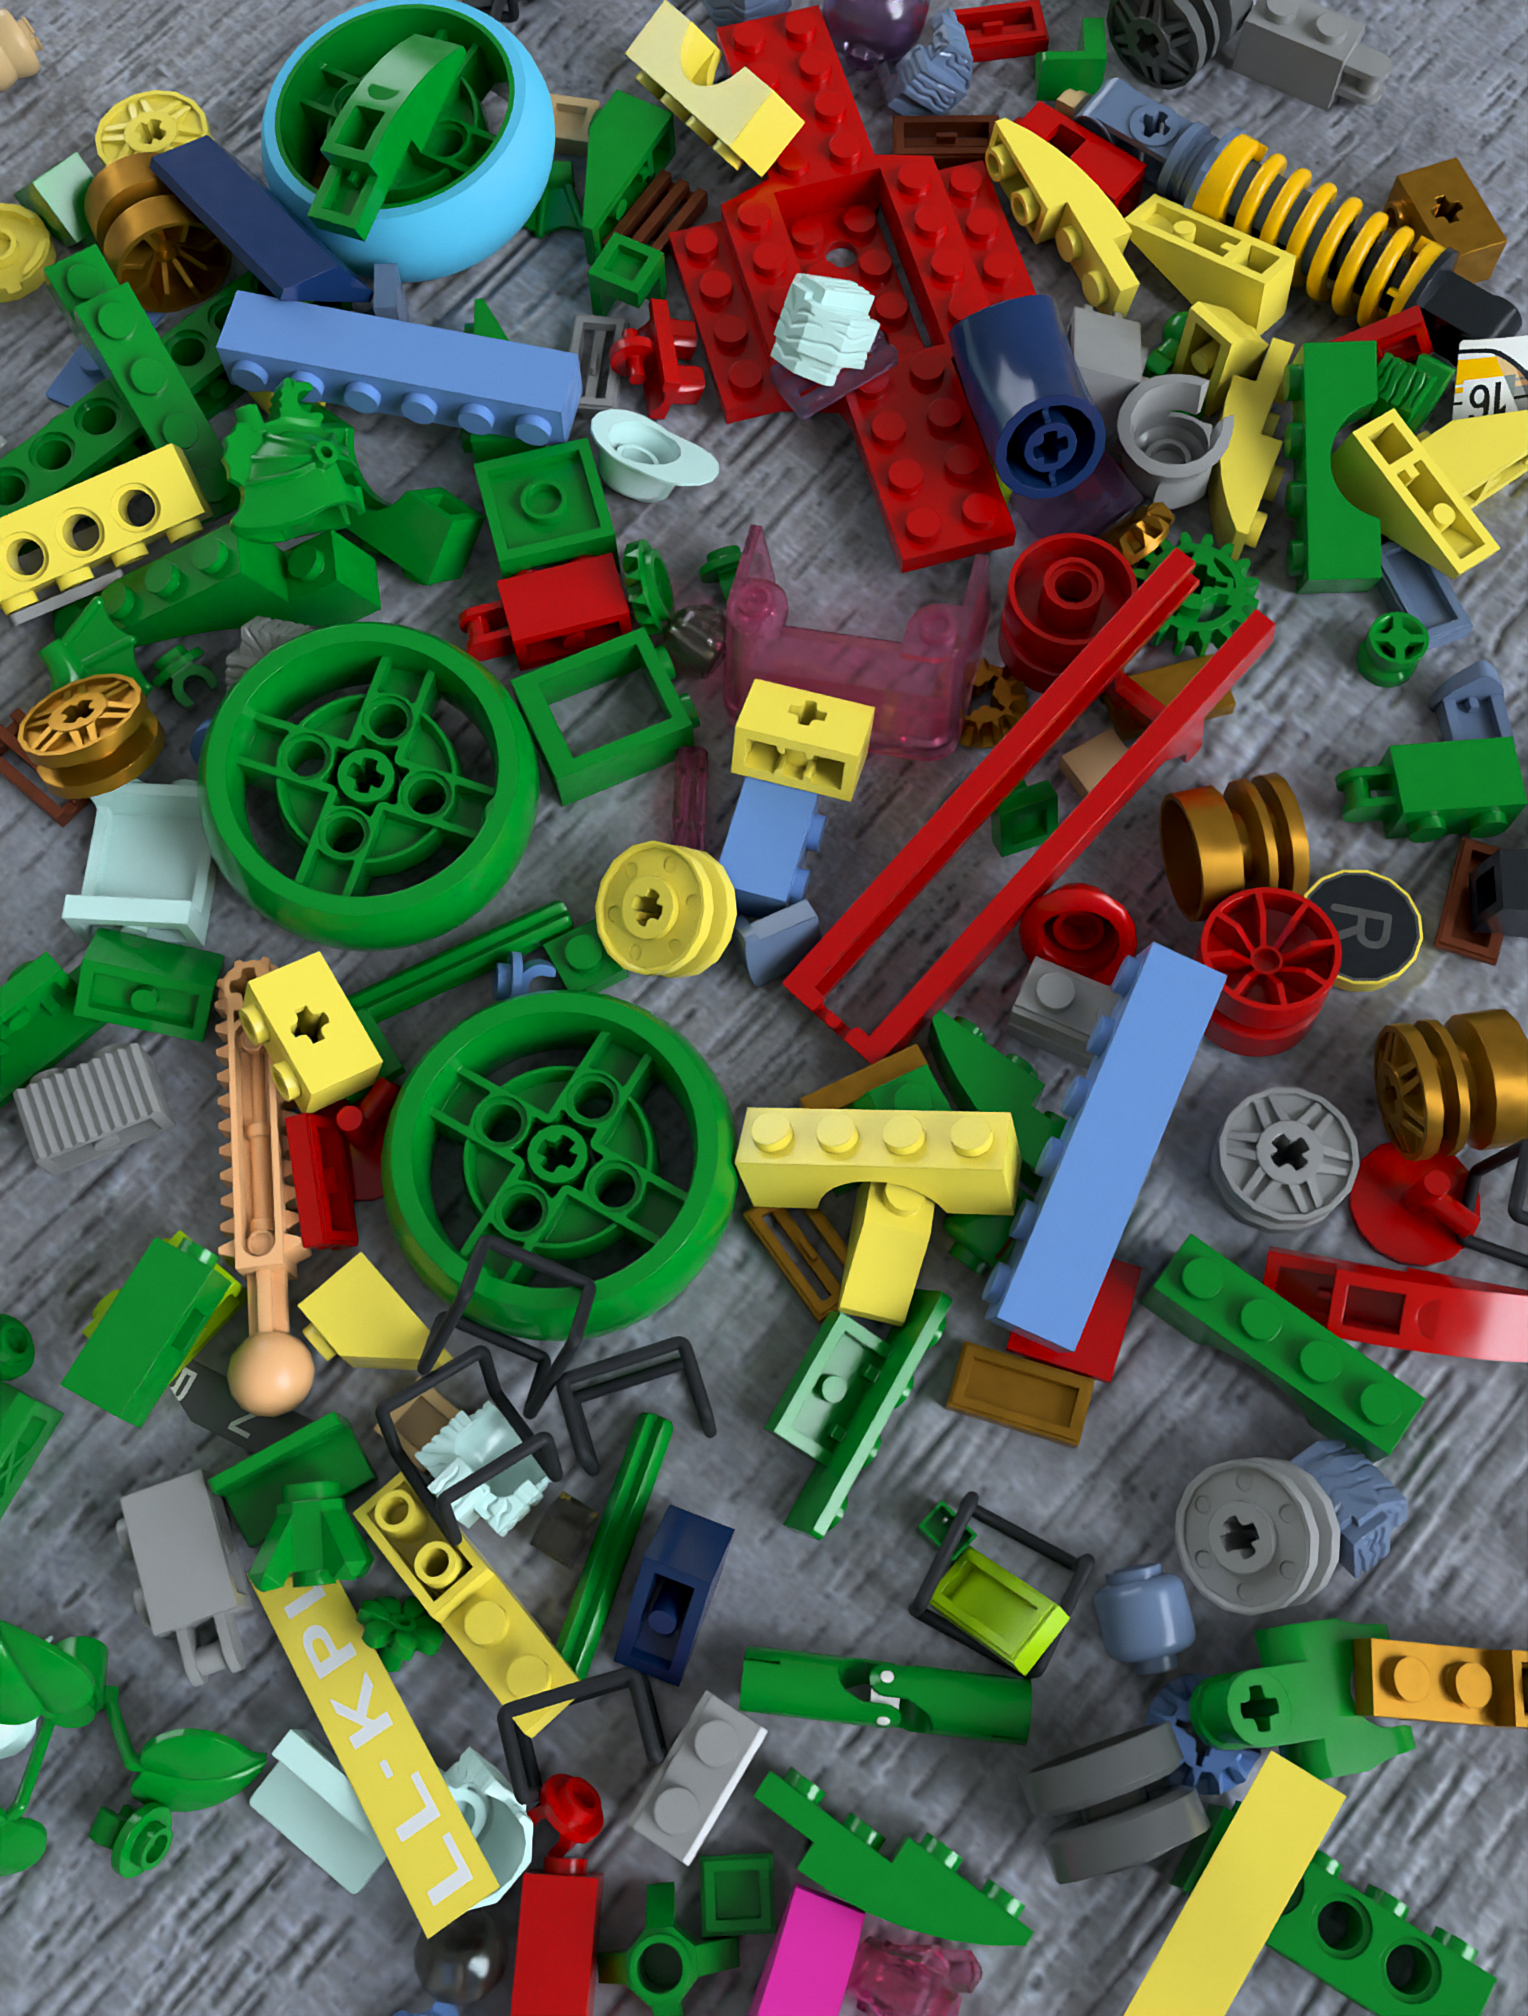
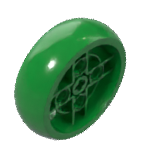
[197,622,539,952]
[381,990,739,1342]

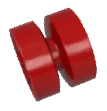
[998,533,1138,694]
[1193,887,1342,1057]

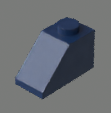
[614,1504,735,1687]

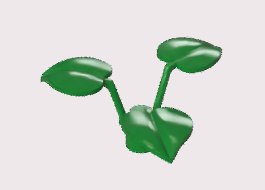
[0,1619,267,1877]

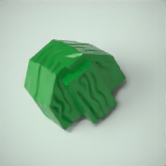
[1364,352,1456,434]

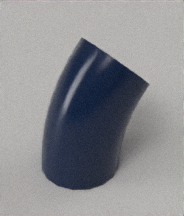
[948,295,1107,499]

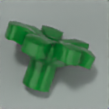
[356,1596,445,1672]

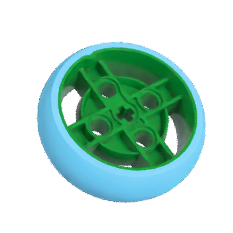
[261,0,555,283]

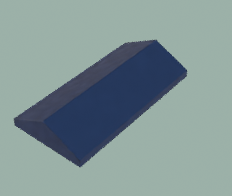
[149,135,374,302]

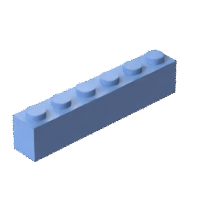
[216,290,583,446]
[982,942,1228,1353]

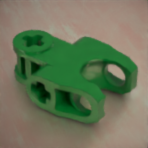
[1189,1618,1416,1780]

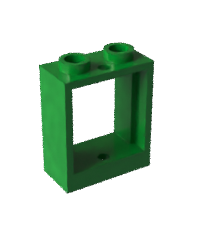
[510,627,700,807]

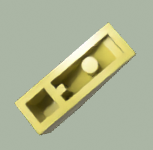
[1124,194,1297,336]
[1330,408,1500,580]
[1416,410,1528,509]

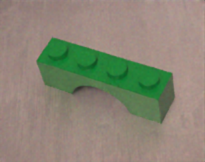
[1283,340,1382,594]
[267,401,486,586]
[1140,1234,1426,1464]

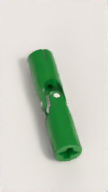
[739,1645,1032,1746]

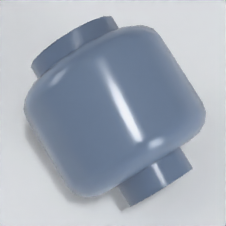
[1094,1562,1196,1675]

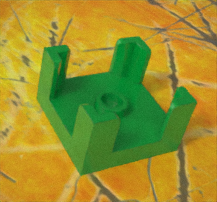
[473,437,621,579]

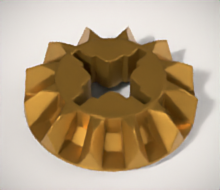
[1098,502,1175,566]
[932,657,1029,748]

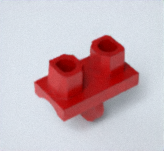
[609,298,706,420]

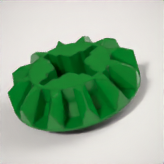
[622,539,675,635]

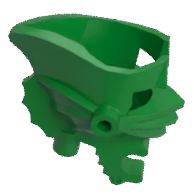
[221,377,366,544]

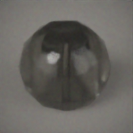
[662,604,737,680]
[413,1907,509,2006]

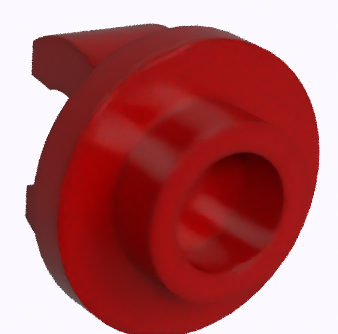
[527,1773,604,1857]

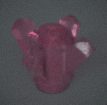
[845,1935,983,2016]

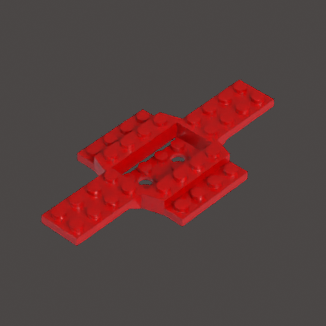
[668,5,1037,573]

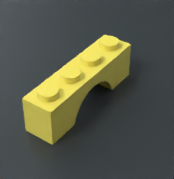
[625,0,805,177]
[735,1107,1022,1216]

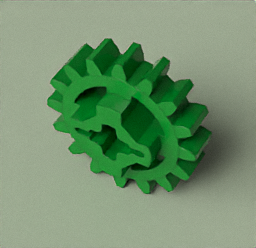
[1133,532,1259,657]

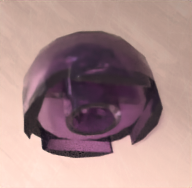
[822,0,931,71]

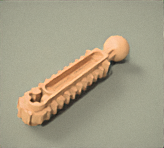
[215,957,315,1417]

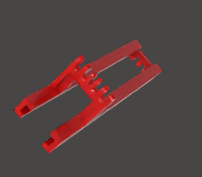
[781,547,1276,1065]

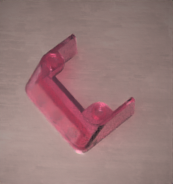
[723,524,992,761]

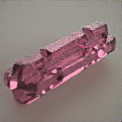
[671,746,709,851]

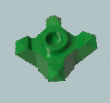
[248,1481,375,1592]
[597,1882,740,2016]

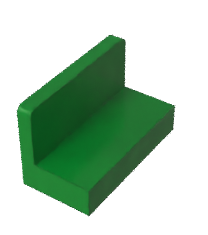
[73,928,225,1043]
[207,1411,379,1548]

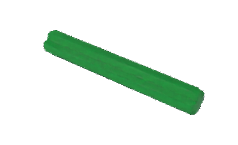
[346,900,574,1024]
[555,1412,673,1680]

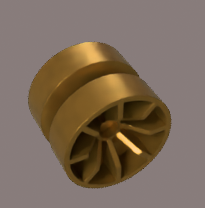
[84,152,232,313]

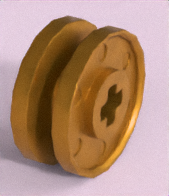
[17,673,165,799]

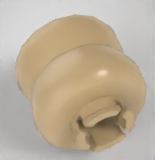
[0,8,43,92]

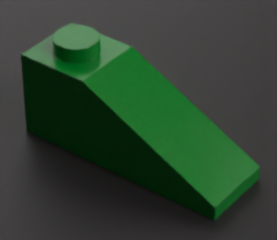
[582,89,676,266]

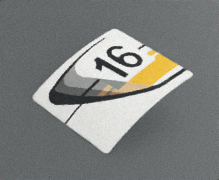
[1452,335,1528,420]

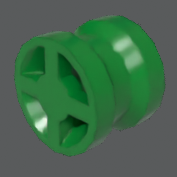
[1356,611,1429,688]

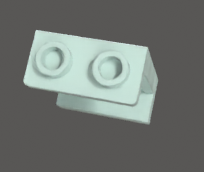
[61,779,218,948]

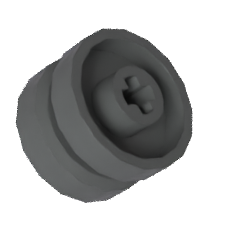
[1017,1721,1211,1884]

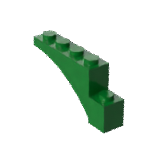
[43,244,241,527]
[53,523,381,648]

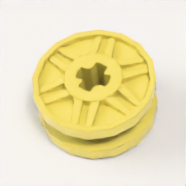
[95,90,215,167]
[595,841,737,979]

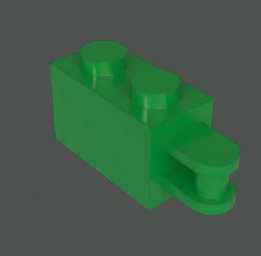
[1335,736,1528,843]

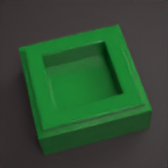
[700,1852,776,1937]

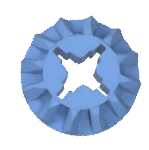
[1145,1674,1262,1795]

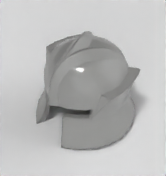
[1110,374,1234,509]

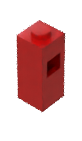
[1013,101,1147,218]
[510,1855,604,2016]

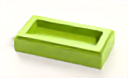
[929,1545,1070,1676]

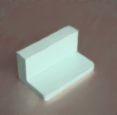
[250,1729,387,1894]

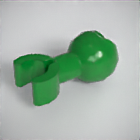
[1142,311,1189,379]

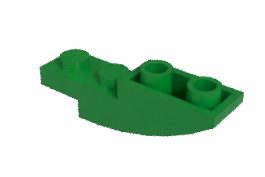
[307,34,467,242]
[927,1009,1067,1193]
[753,1766,1034,1946]

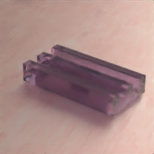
[769,318,899,421]

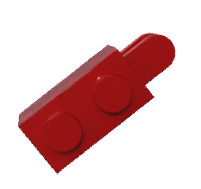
[457,552,632,671]

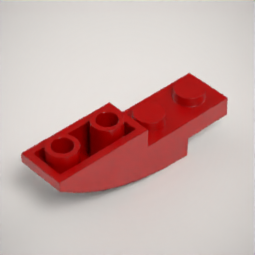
[1263,1246,1528,1362]

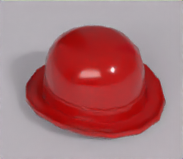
[1018,883,1138,986]

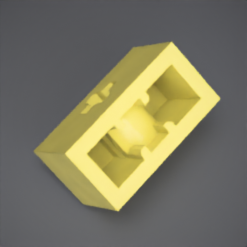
[731,678,875,802]
[239,951,383,1114]

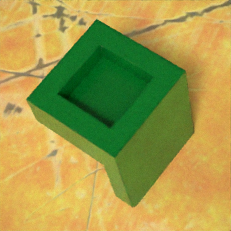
[1034,17,1107,101]
[588,232,667,316]

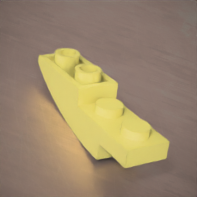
[985,118,1140,318]
[1208,337,1295,562]
[353,1472,581,1739]

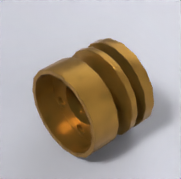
[1159,772,1310,922]
[1374,1008,1528,1162]

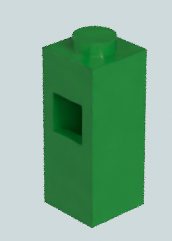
[60,1236,232,1429]

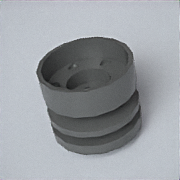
[1106,0,1253,90]

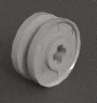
[1209,1087,1360,1234]
[1175,1457,1340,1616]

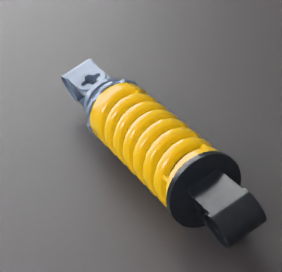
[1073,78,1522,368]

